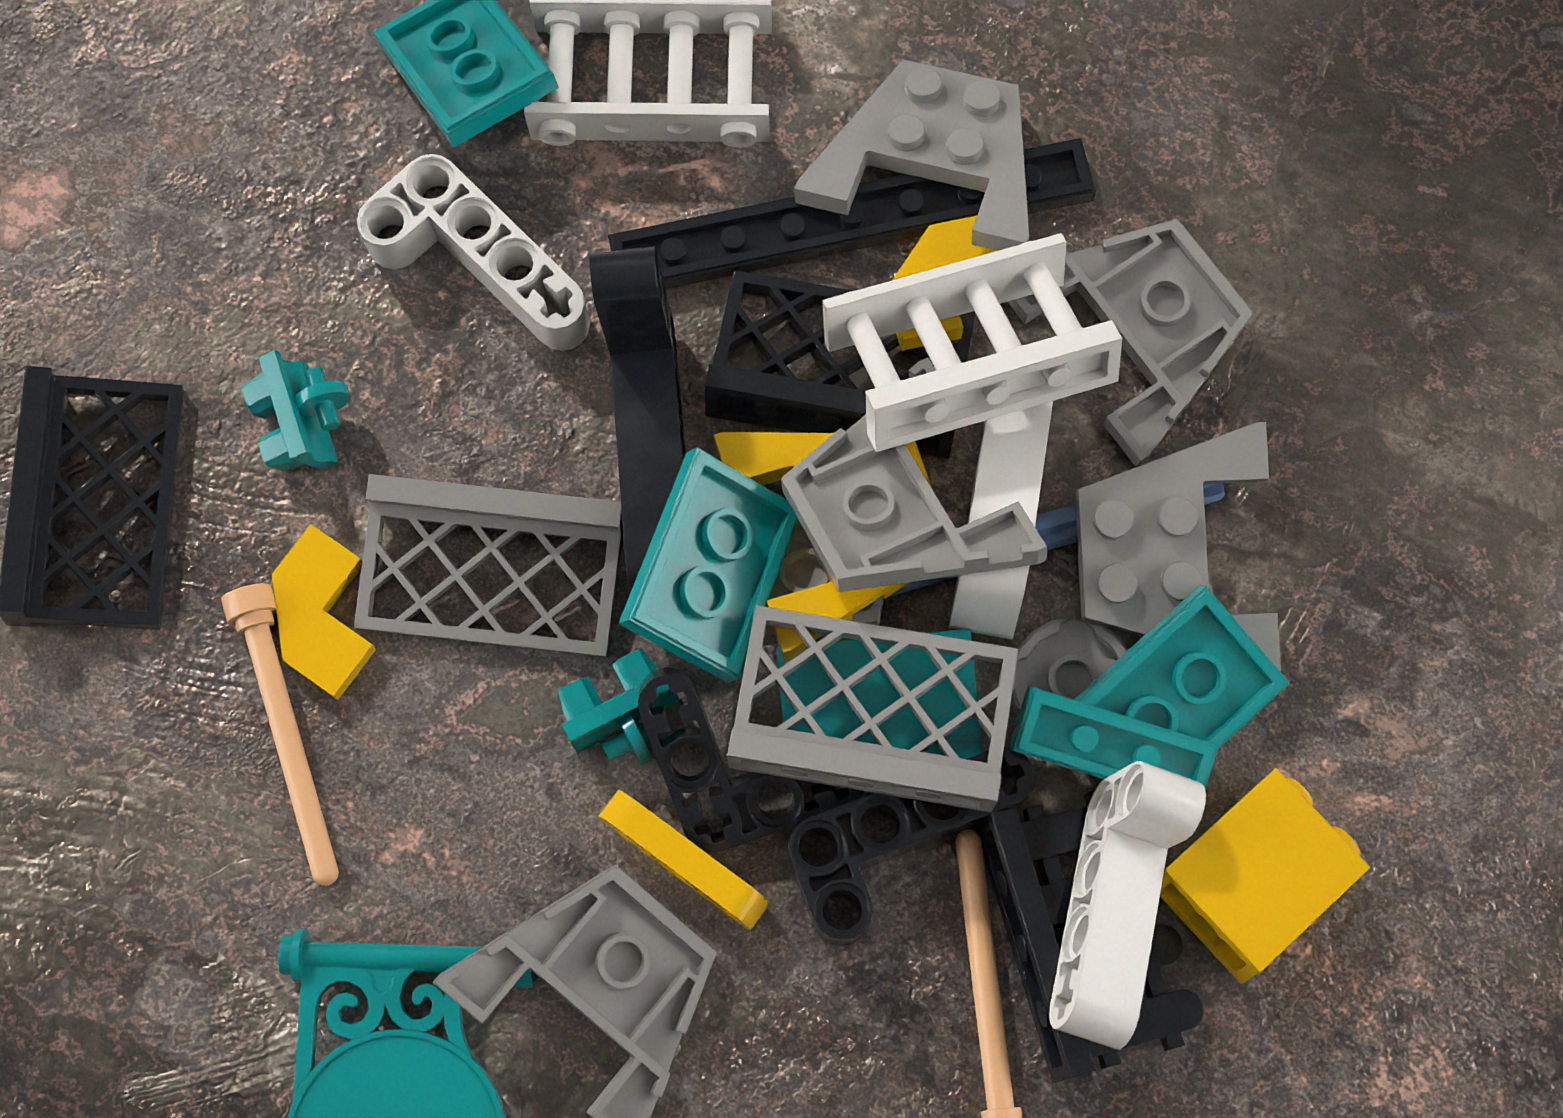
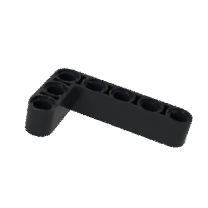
[589,246,686,593]

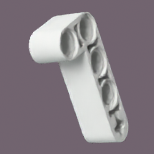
[357,154,590,351]
[949,401,1053,640]
[1049,761,1206,1049]

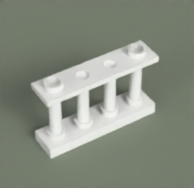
[524,0,772,148]
[822,233,1122,452]

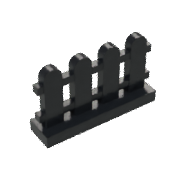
[975,791,1204,1083]

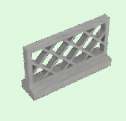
[354,474,623,657]
[727,605,1018,812]

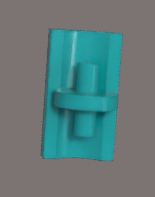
[241,350,350,471]
[558,649,679,766]

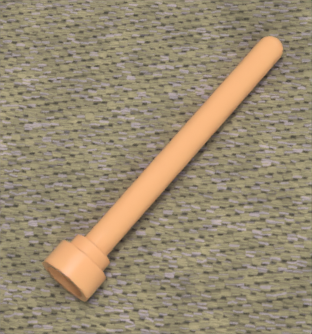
[221,583,339,886]
[955,829,1022,1118]

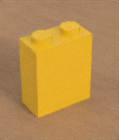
[1160,768,1371,984]

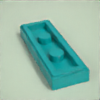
[1009,686,1219,789]

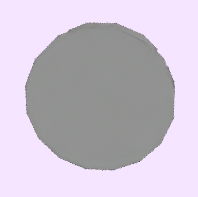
[1011,618,1128,716]

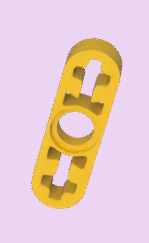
[598,790,770,931]

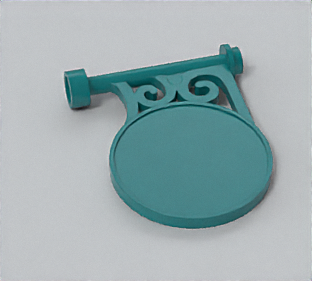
[278,928,537,1118]

